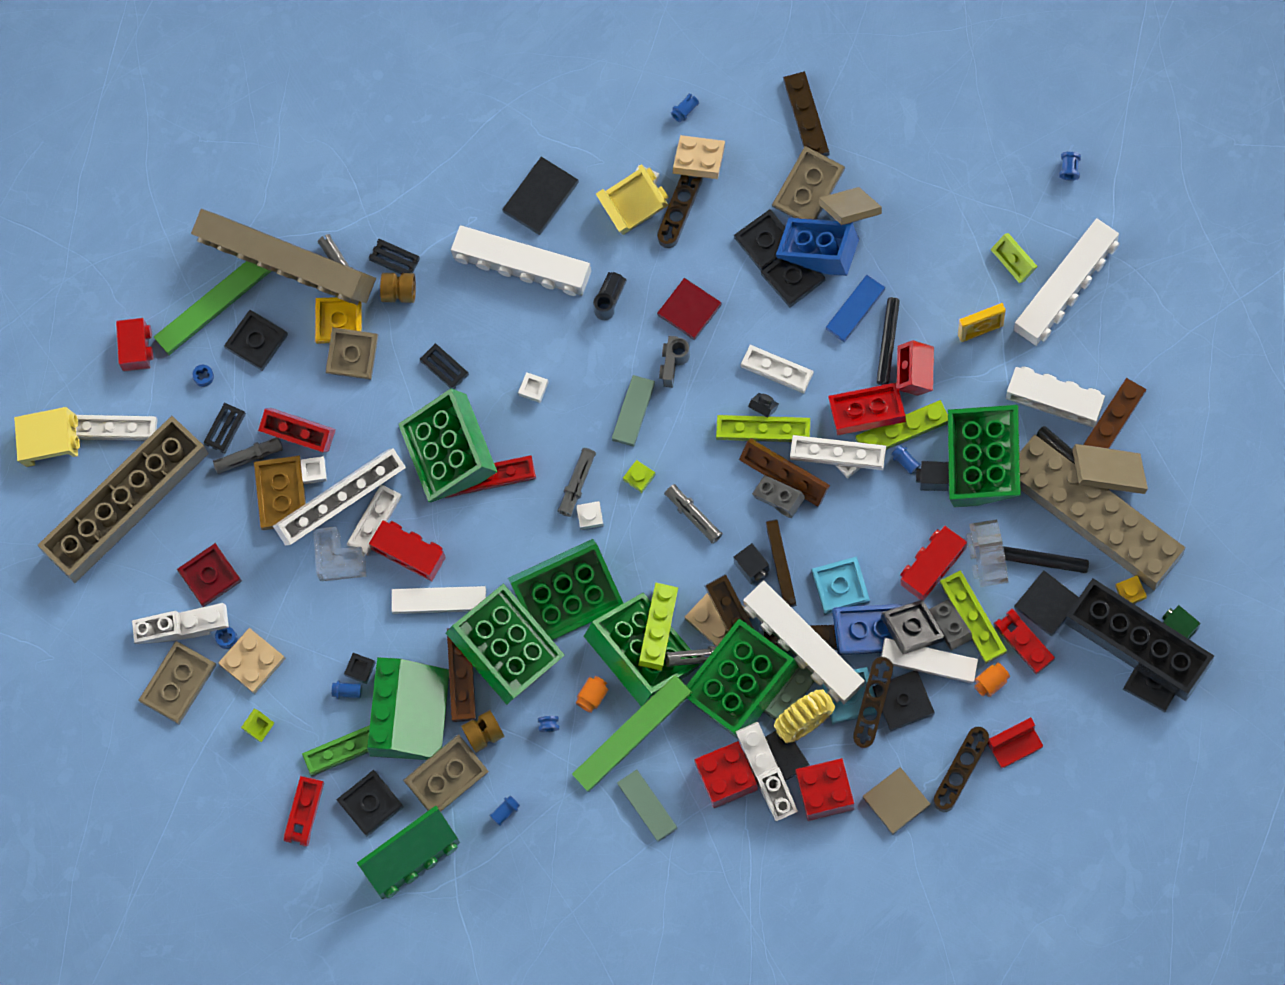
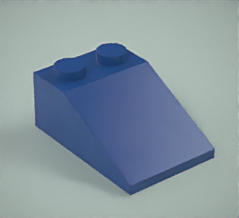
[776,218,860,276]

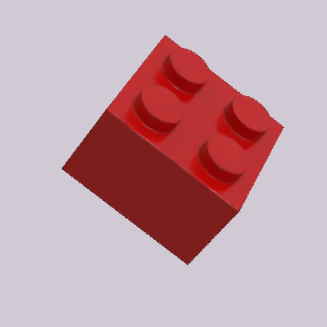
[694,741,758,808]
[796,758,854,821]

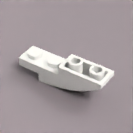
[132,603,229,644]
[736,722,798,821]

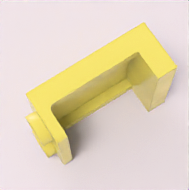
[596,164,669,235]
[14,407,80,467]

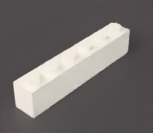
[1014,218,1120,346]
[451,225,591,296]
[273,448,406,546]
[743,580,865,704]

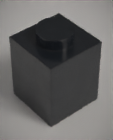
[916,461,949,491]
[733,543,770,584]

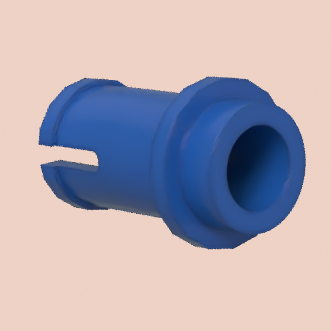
[671,93,699,122]
[891,445,921,475]
[331,681,361,699]
[489,795,520,826]

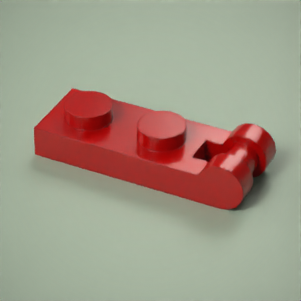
[993,608,1055,675]
[284,776,324,847]

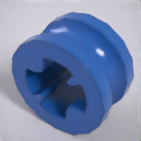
[192,364,214,387]
[215,627,238,649]
[538,716,559,732]

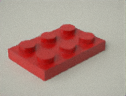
[828,382,906,436]

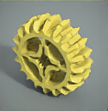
[774,690,835,743]

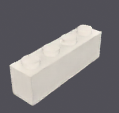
[1006,367,1105,428]

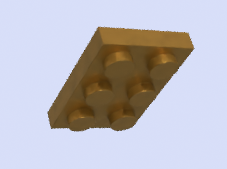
[254,455,306,530]

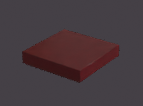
[657,278,722,340]
[177,543,242,607]

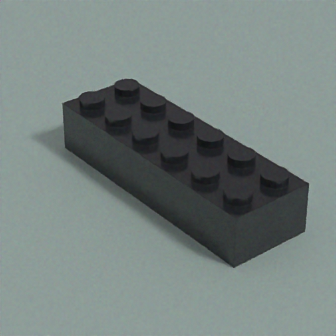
[1065,578,1214,701]

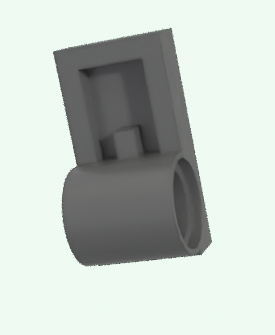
[659,336,690,388]
[752,475,805,518]
[929,599,973,650]

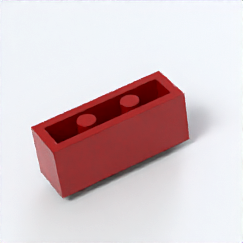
[258,408,336,452]
[369,520,446,582]
[900,526,967,601]

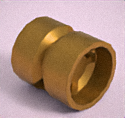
[380,273,416,303]
[461,710,505,753]

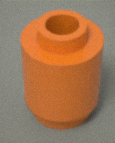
[974,662,1010,697]
[576,676,609,713]

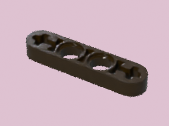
[657,175,703,248]
[766,519,797,607]
[853,656,893,748]
[934,727,989,812]

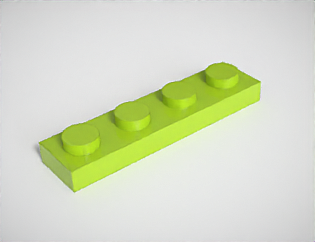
[855,400,948,450]
[716,415,810,442]
[940,570,1007,664]
[638,582,678,671]

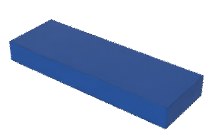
[826,275,885,342]

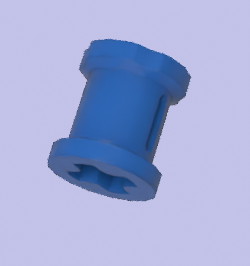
[1059,152,1081,181]

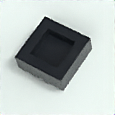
[748,393,779,418]
[344,653,376,684]

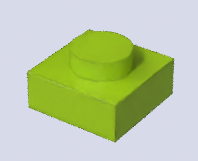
[623,460,656,493]
[241,708,274,742]

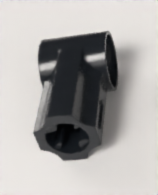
[593,272,627,320]

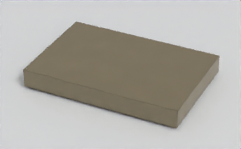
[772,146,845,220]
[1072,444,1148,494]
[138,641,216,724]
[403,734,489,812]

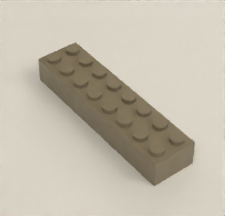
[191,209,376,305]
[38,416,208,583]
[1020,434,1186,591]

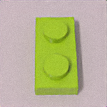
[990,233,1038,283]

